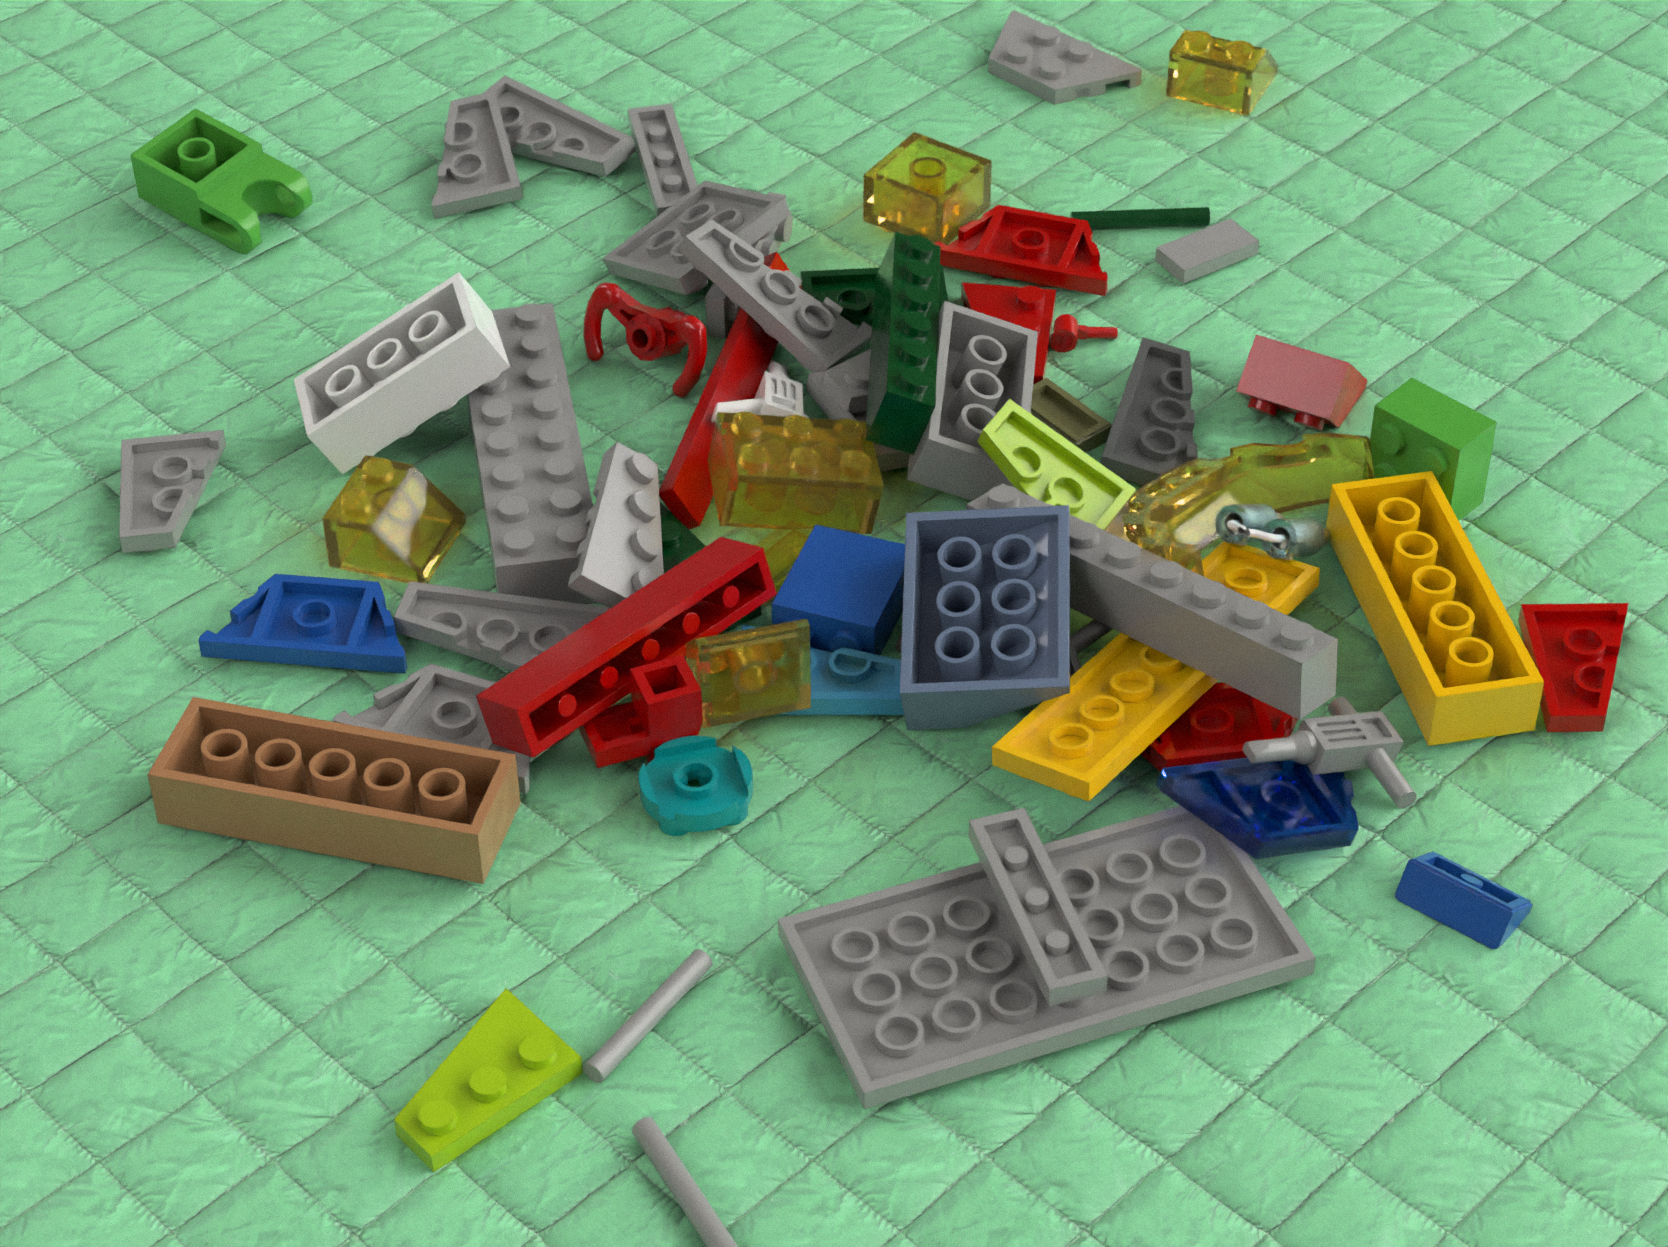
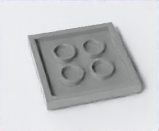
[602,180,791,295]

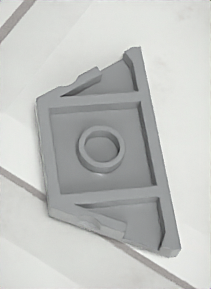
[988,10,1142,105]
[332,664,530,794]

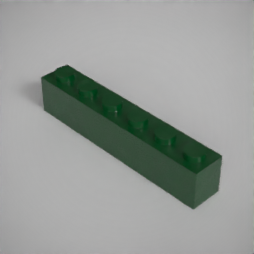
[865,231,941,455]

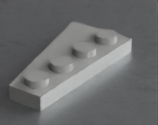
[394,581,610,671]

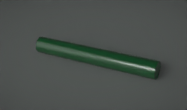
[1070,207,1210,230]

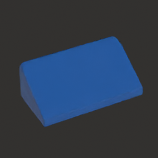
[1395,851,1533,949]

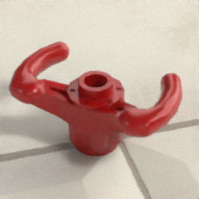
[583,282,707,398]

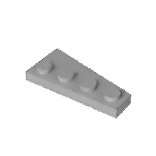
[444,76,636,177]
[678,220,872,372]
[568,442,664,608]

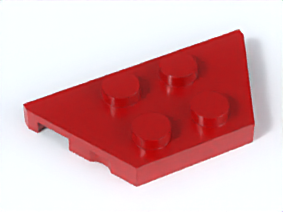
[934,205,1108,296]
[1140,682,1298,777]

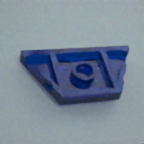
[1156,758,1359,859]

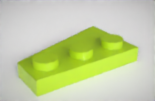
[977,399,1136,531]
[394,988,583,1172]

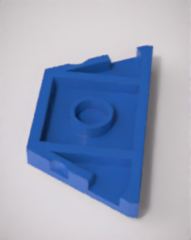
[198,574,407,674]

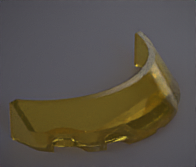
[1122,433,1375,576]

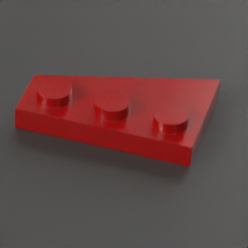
[961,282,1056,384]
[1518,603,1629,732]

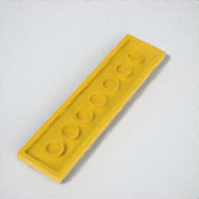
[992,540,1320,802]

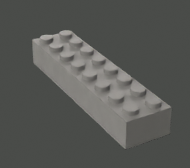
[466,303,599,604]

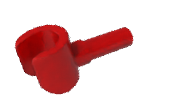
[1050,314,1118,353]

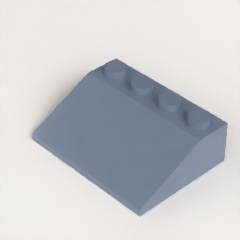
[900,505,1070,730]

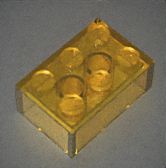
[707,412,884,534]

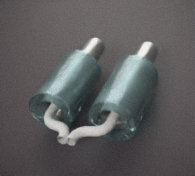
[1215,503,1331,560]

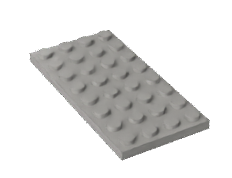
[778,797,1316,1109]

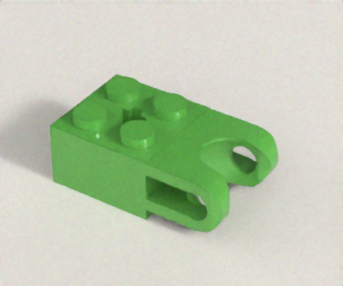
[130,108,313,255]

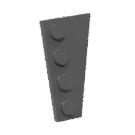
[1100,337,1200,501]

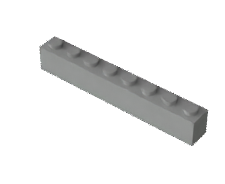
[966,483,1338,720]

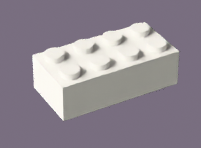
[294,272,510,475]

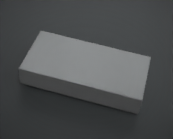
[1155,218,1259,284]

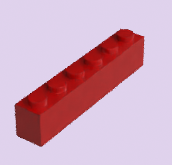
[476,537,777,758]

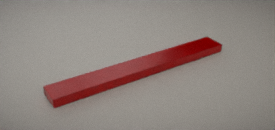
[659,252,801,530]

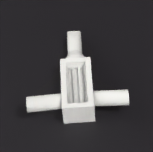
[711,361,837,461]

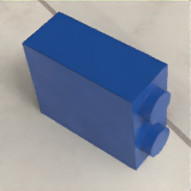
[772,524,905,655]

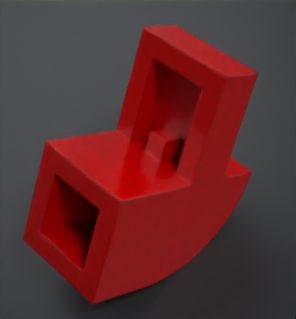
[579,655,703,768]

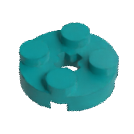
[639,735,753,836]

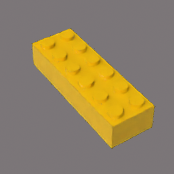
[1326,471,1544,746]

